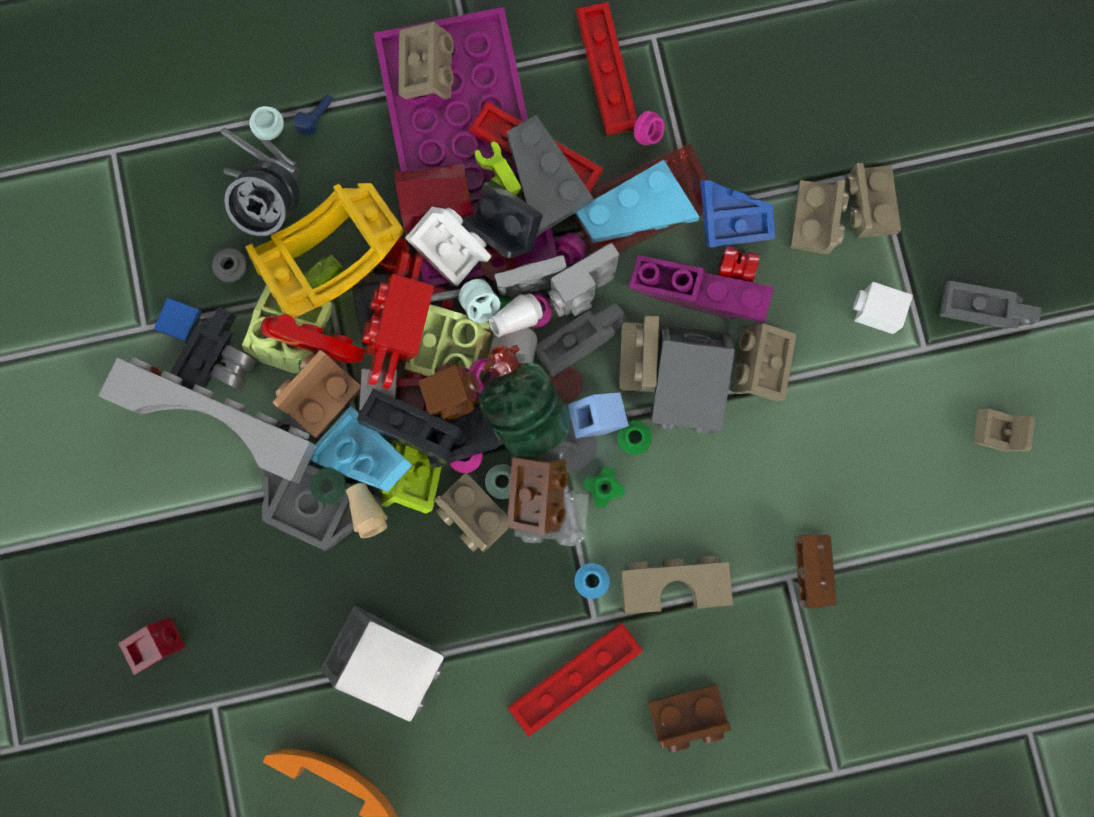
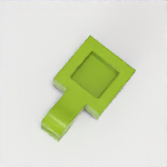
[475,141,522,199]

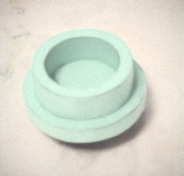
[249,106,284,140]

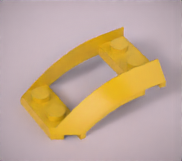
[246,183,403,318]

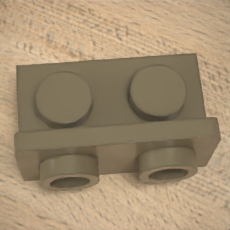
[399,22,454,99]
[845,163,901,238]
[789,180,849,255]
[619,316,659,393]
[732,323,797,401]
[434,473,509,552]

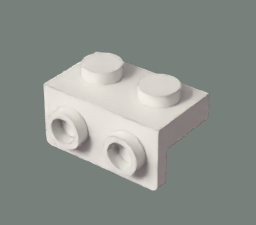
[405,207,491,286]

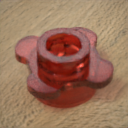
[483,345,520,377]

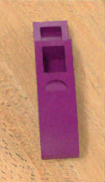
[629,255,774,323]

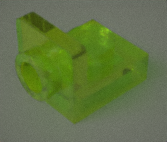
[304,255,344,289]

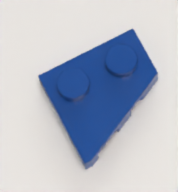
[700,180,775,247]

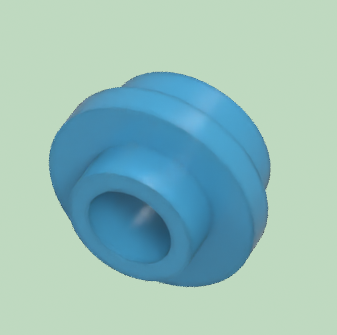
[574,563,610,599]

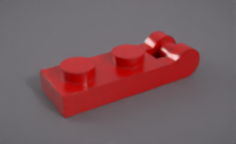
[261,314,365,363]

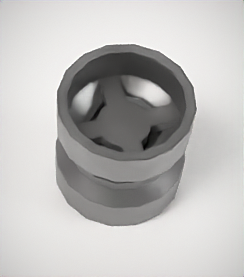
[209,345,257,391]

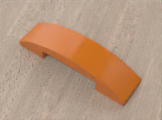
[263,749,398,817]

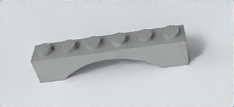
[98,357,316,484]

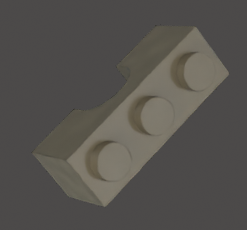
[620,556,733,614]

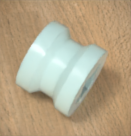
[458,279,500,323]

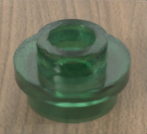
[310,469,346,504]

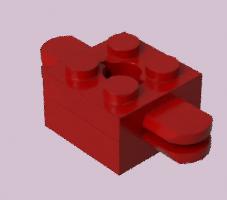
[361,249,434,389]

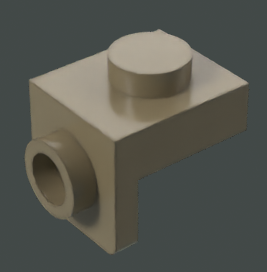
[973,408,1035,452]

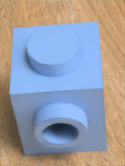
[568,393,629,438]

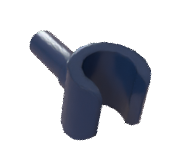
[294,95,333,135]

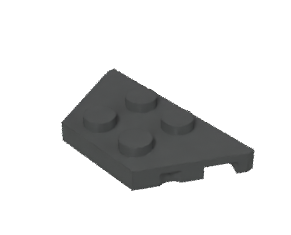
[262,464,384,551]

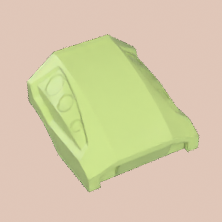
[242,285,333,373]
[404,304,494,381]

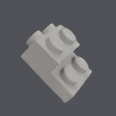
[548,243,619,317]

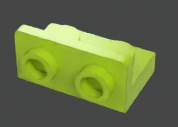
[379,441,442,514]

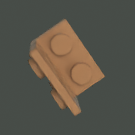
[273,350,361,439]

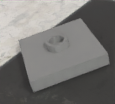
[495,255,567,299]

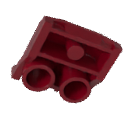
[394,164,473,236]

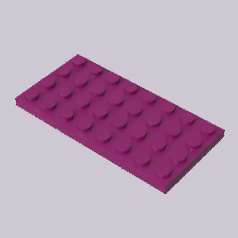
[374,7,558,287]

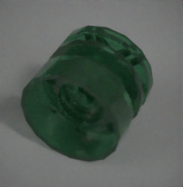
[479,363,571,458]

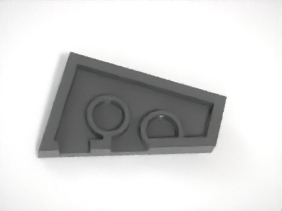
[507,115,593,236]

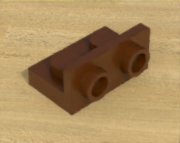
[507,456,568,535]
[794,534,836,608]
[648,684,731,752]

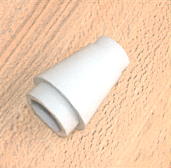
[489,293,543,337]

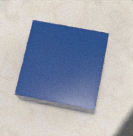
[154,298,202,342]

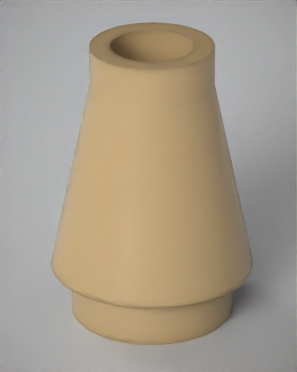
[346,483,387,538]

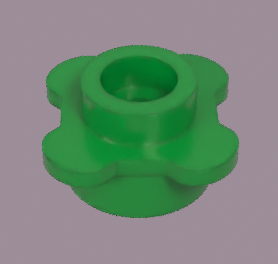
[584,467,625,508]

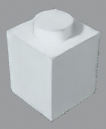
[853,282,913,334]

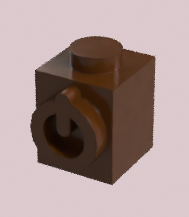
[418,363,480,421]

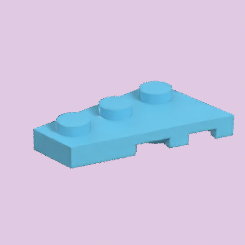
[575,160,699,243]
[310,406,412,492]

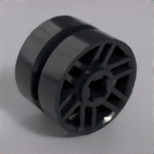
[224,161,300,236]

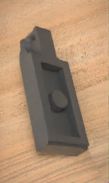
[939,281,1042,329]
[535,303,627,378]

